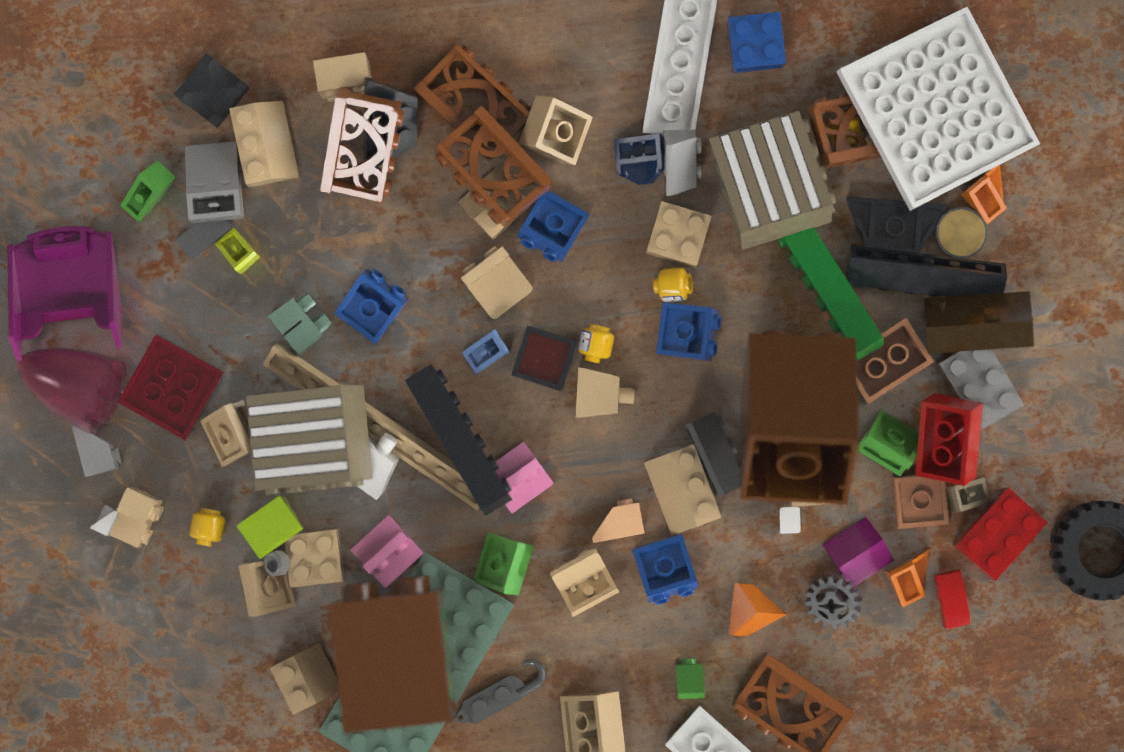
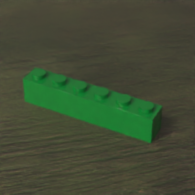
[776,227,884,360]

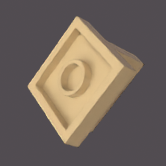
[200,400,251,467]
[239,560,296,617]

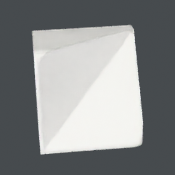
[90,505,119,536]
[778,507,800,534]

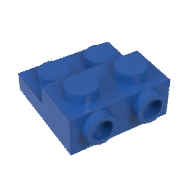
[517,191,590,262]
[334,269,409,344]
[656,302,722,361]
[632,534,699,605]

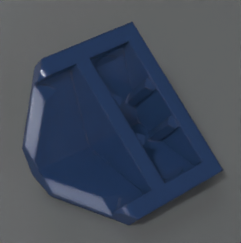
[614,133,665,185]

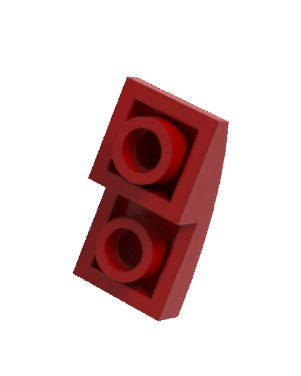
[934,569,971,630]

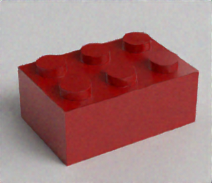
[916,393,983,486]
[953,487,1048,581]

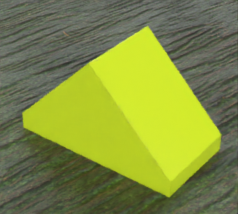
[215,227,261,274]

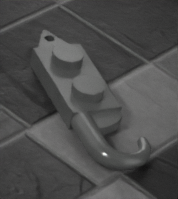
[454,659,546,725]

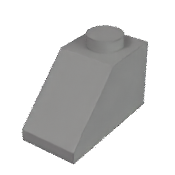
[72,425,121,477]

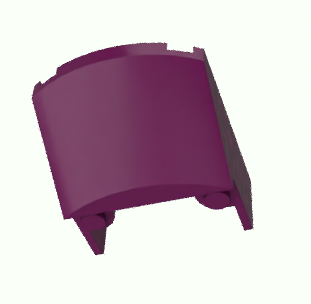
[7,226,122,361]

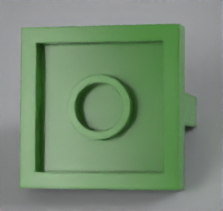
[858,409,919,476]
[473,532,533,596]

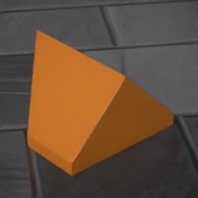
[960,165,1006,225]
[884,549,930,608]
[729,583,787,636]

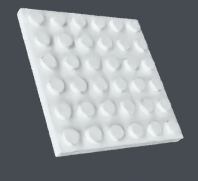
[836,7,1040,211]

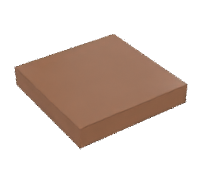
[892,475,949,529]

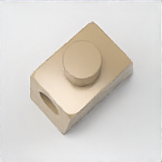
[575,368,635,418]

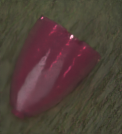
[16,348,127,435]

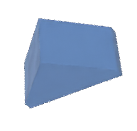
[462,330,510,374]

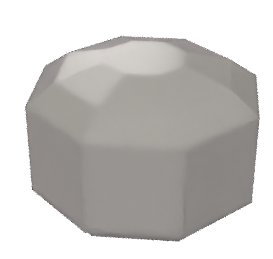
[264,550,290,577]

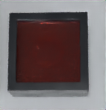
[511,325,577,392]

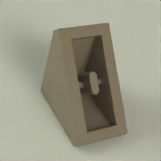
[946,477,991,513]

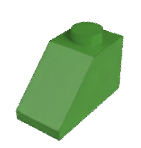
[120,161,176,222]
[675,658,705,699]

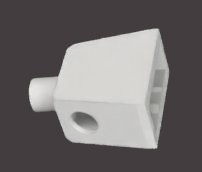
[358,433,399,500]

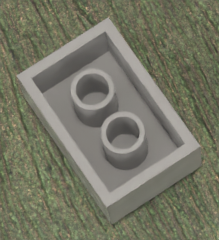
[935,349,1024,431]

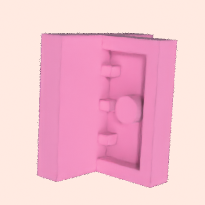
[496,441,554,514]
[351,515,424,588]

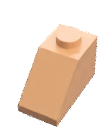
[592,498,644,543]

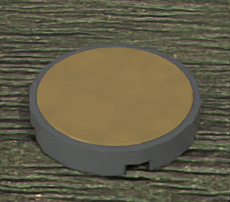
[935,207,988,259]

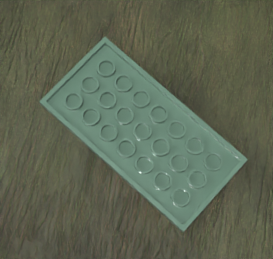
[319,552,515,752]

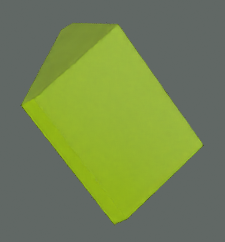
[237,495,303,559]

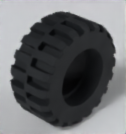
[1049,500,1124,601]

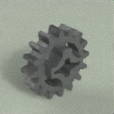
[805,573,863,630]

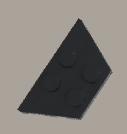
[363,77,417,166]
[846,196,947,253]

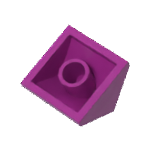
[822,517,894,588]

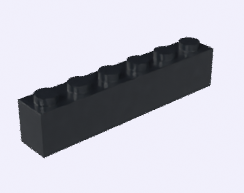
[846,245,1008,297]
[405,364,512,516]

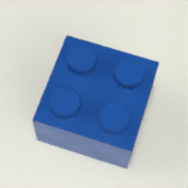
[726,12,786,73]

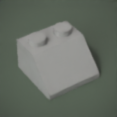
[663,130,701,196]

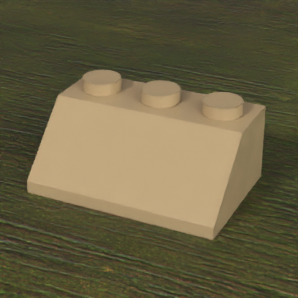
[229,101,300,188]
[644,444,722,536]
[560,691,625,752]

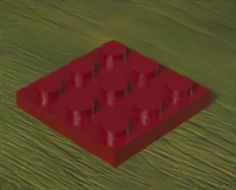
[117,334,225,441]

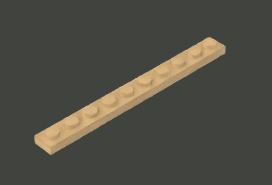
[263,342,479,511]

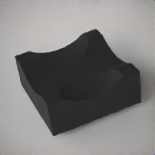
[174,53,249,129]

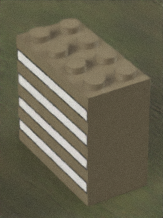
[709,111,835,250]
[246,385,373,495]

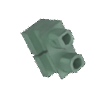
[268,293,332,356]

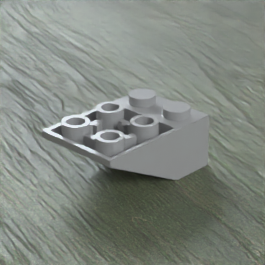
[185,141,244,224]

